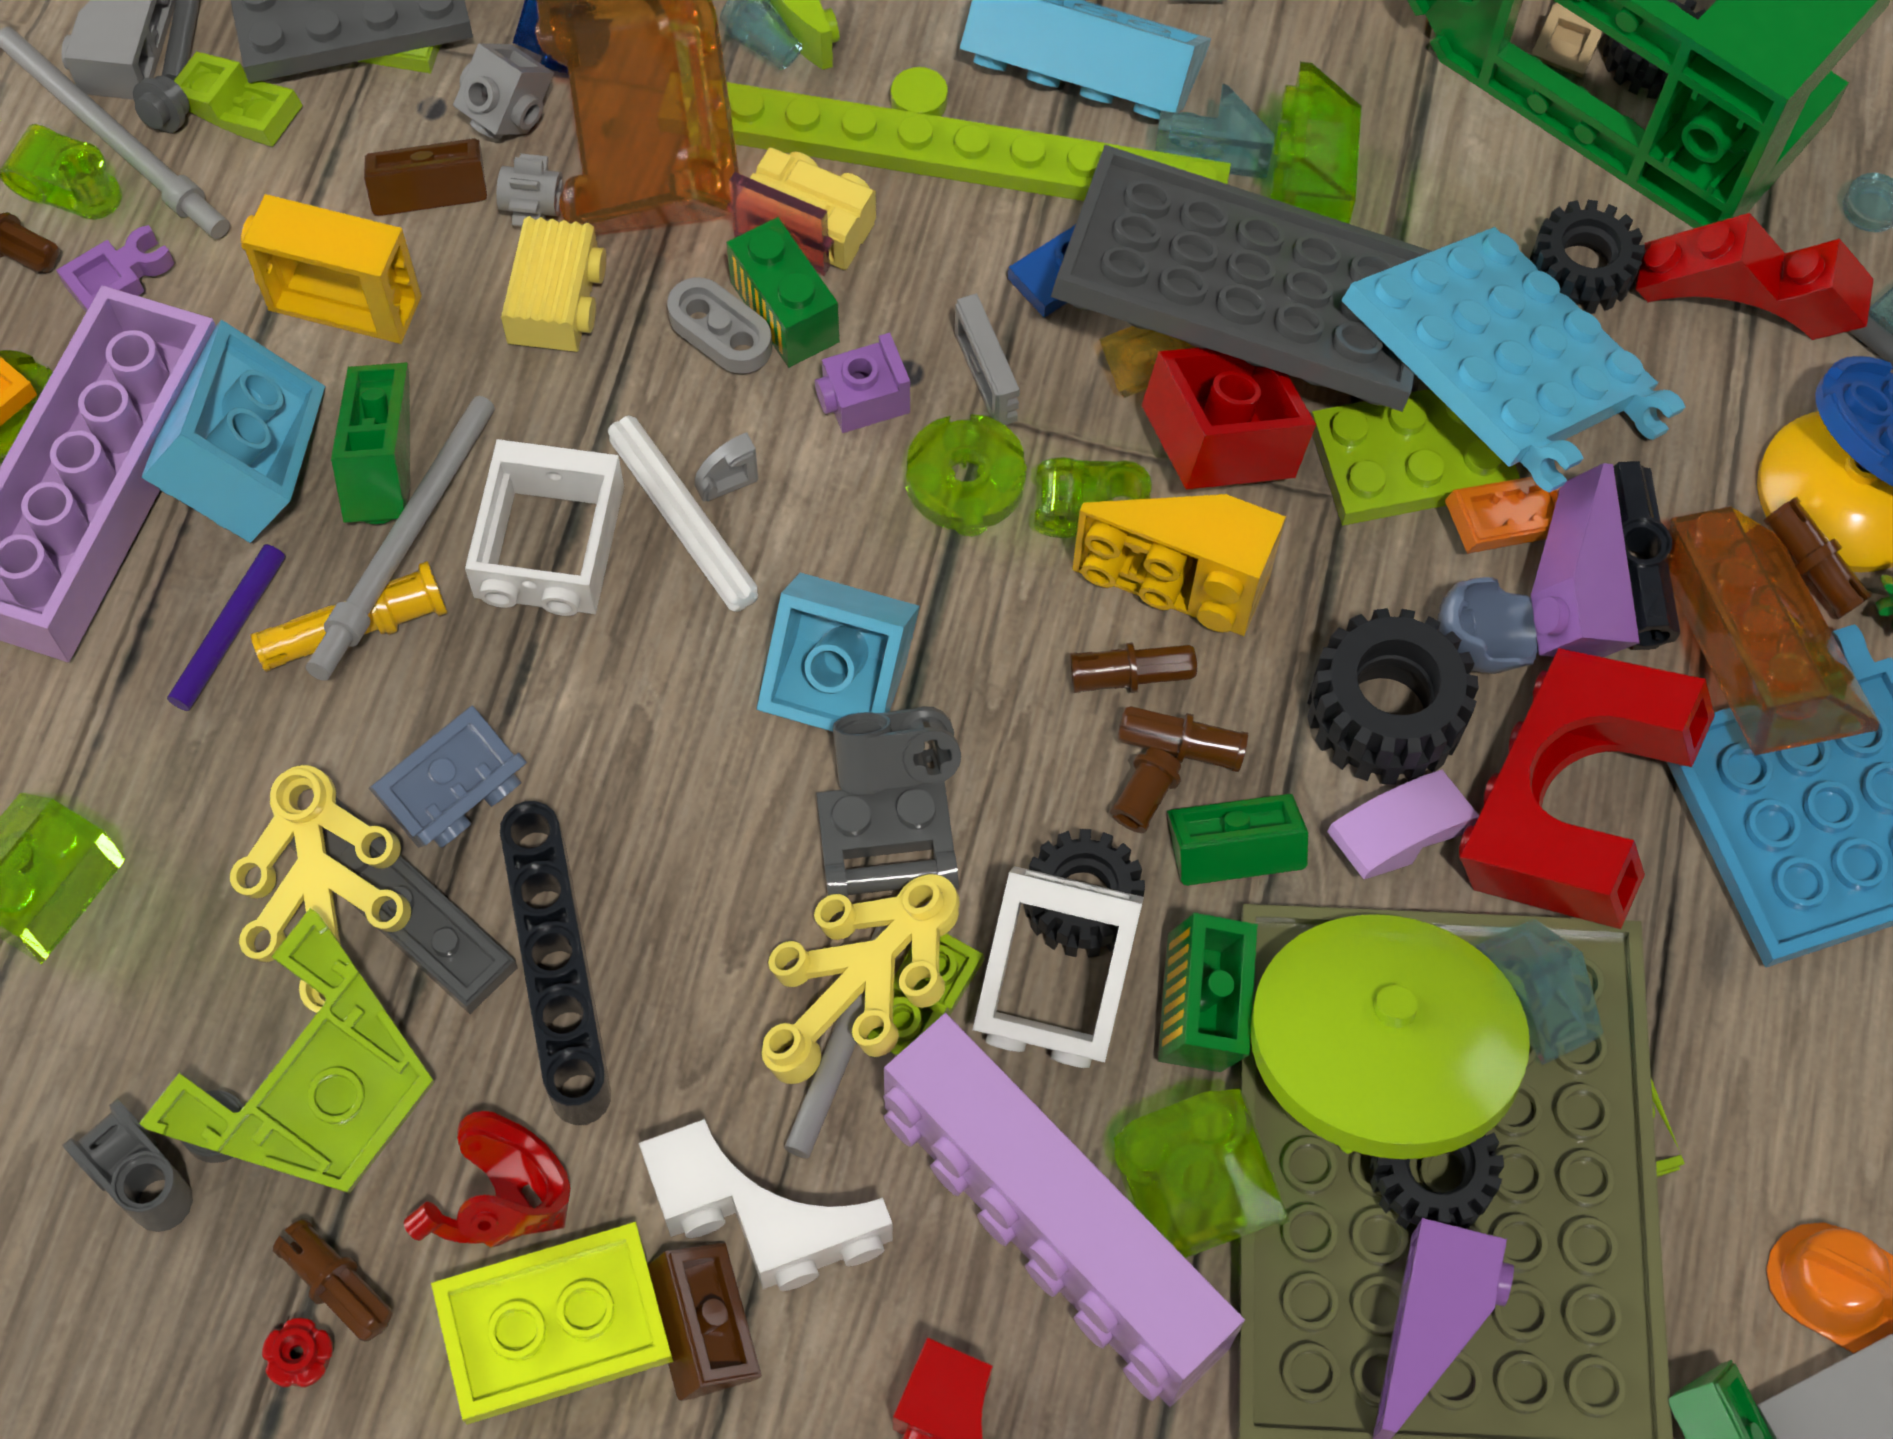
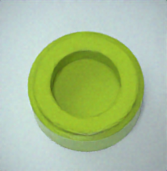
[891,67,948,116]

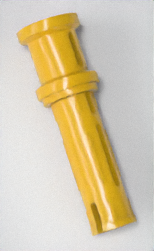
[250,561,448,672]

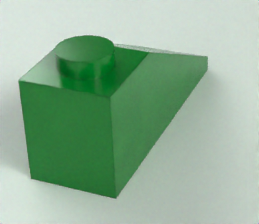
[331,362,410,524]

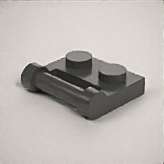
[816,781,959,898]

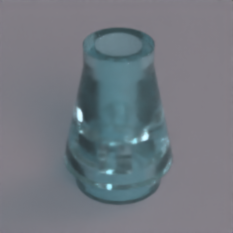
[720,0,803,70]

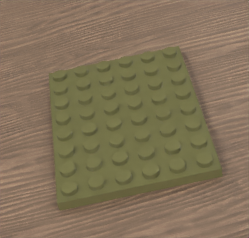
[1238,904,1673,1439]

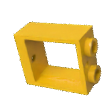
[241,194,422,344]

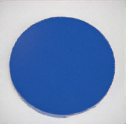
[1815,356,1893,486]

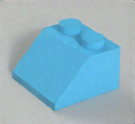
[757,572,920,732]

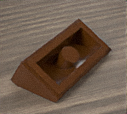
[364,138,487,216]
[648,1243,762,1401]

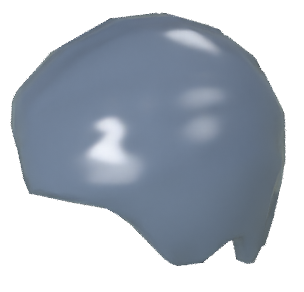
[1437,577,1539,674]

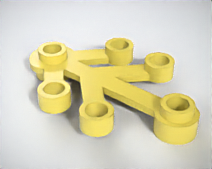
[230,765,411,1013]
[762,874,960,1084]

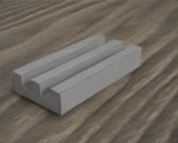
[955,293,1020,427]

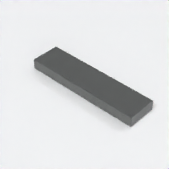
[289,797,518,1014]

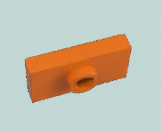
[1445,476,1560,554]

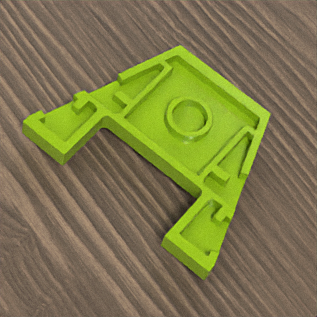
[139,908,435,1194]

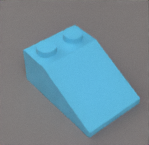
[141,320,325,543]

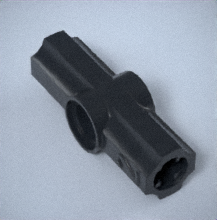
[1613,461,1680,650]

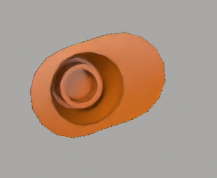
[1766,1222,1893,1354]

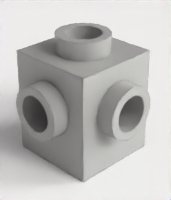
[453,43,554,139]

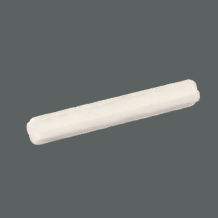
[608,416,758,612]

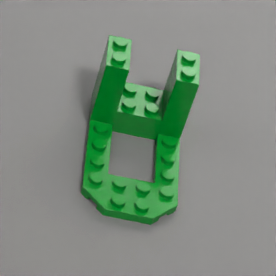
[1407,0,1891,228]

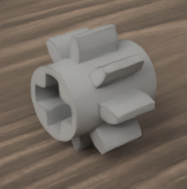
[496,154,564,227]

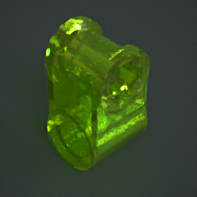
[0,124,122,220]
[1033,457,1152,538]

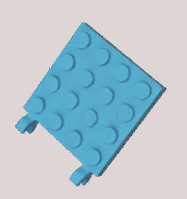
[1341,227,1685,492]

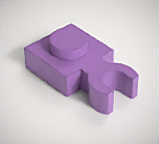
[56,225,174,312]

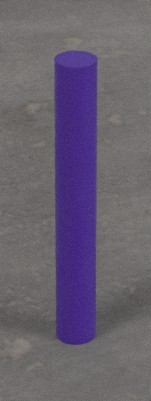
[167,544,286,711]

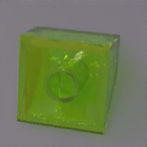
[0,792,125,964]

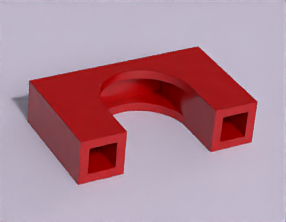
[1459,648,1715,929]

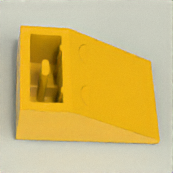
[1072,494,1286,636]

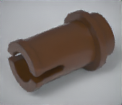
[1109,747,1181,833]

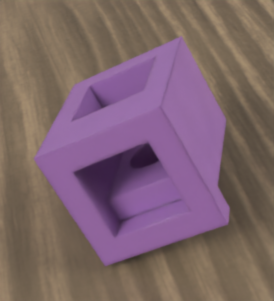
[815,333,910,433]

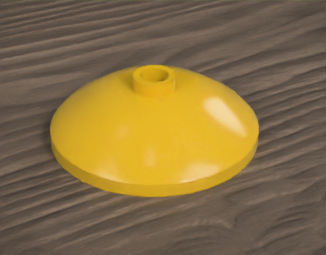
[1757,411,1893,573]

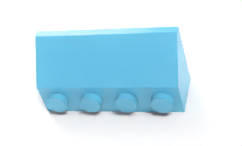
[960,0,1211,120]

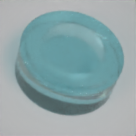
[1843,173,1893,232]

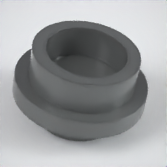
[133,76,190,133]

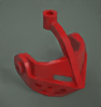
[403,1111,570,1247]

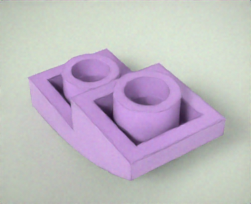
[1327,770,1479,880]

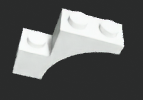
[639,1119,893,1291]

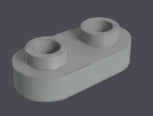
[667,277,772,374]

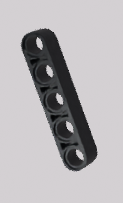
[500,801,611,1125]

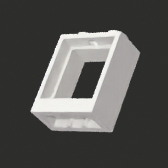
[465,439,624,616]
[973,866,1144,1068]

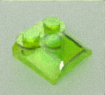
[1113,1089,1290,1258]

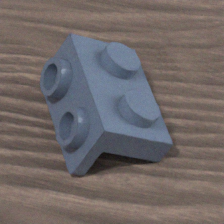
[369,705,527,848]

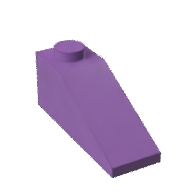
[1531,463,1640,657]
[1373,1218,1514,1439]

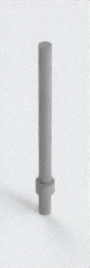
[0,27,230,239]
[306,396,495,680]

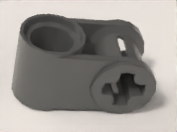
[833,706,961,795]
[62,1098,193,1232]

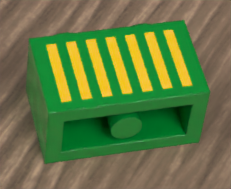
[726,217,840,368]
[1158,913,1258,1072]

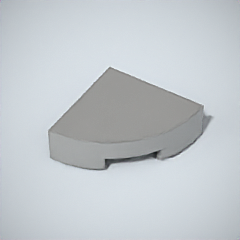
[695,432,759,502]

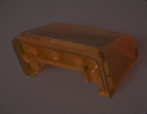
[536,0,742,233]

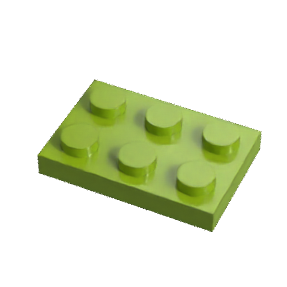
[1311,389,1520,526]

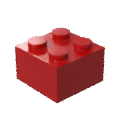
[1141,348,1316,490]

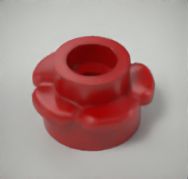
[262,1318,333,1388]

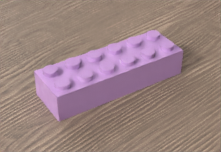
[0,285,216,663]
[883,1013,1245,1407]

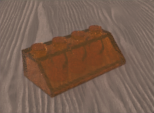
[1667,506,1880,756]

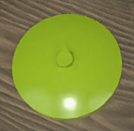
[1250,914,1530,1159]

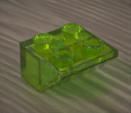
[1270,62,1362,224]

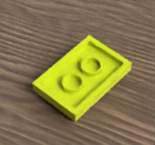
[431,1222,673,1425]

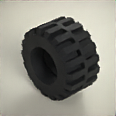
[1307,608,1479,785]

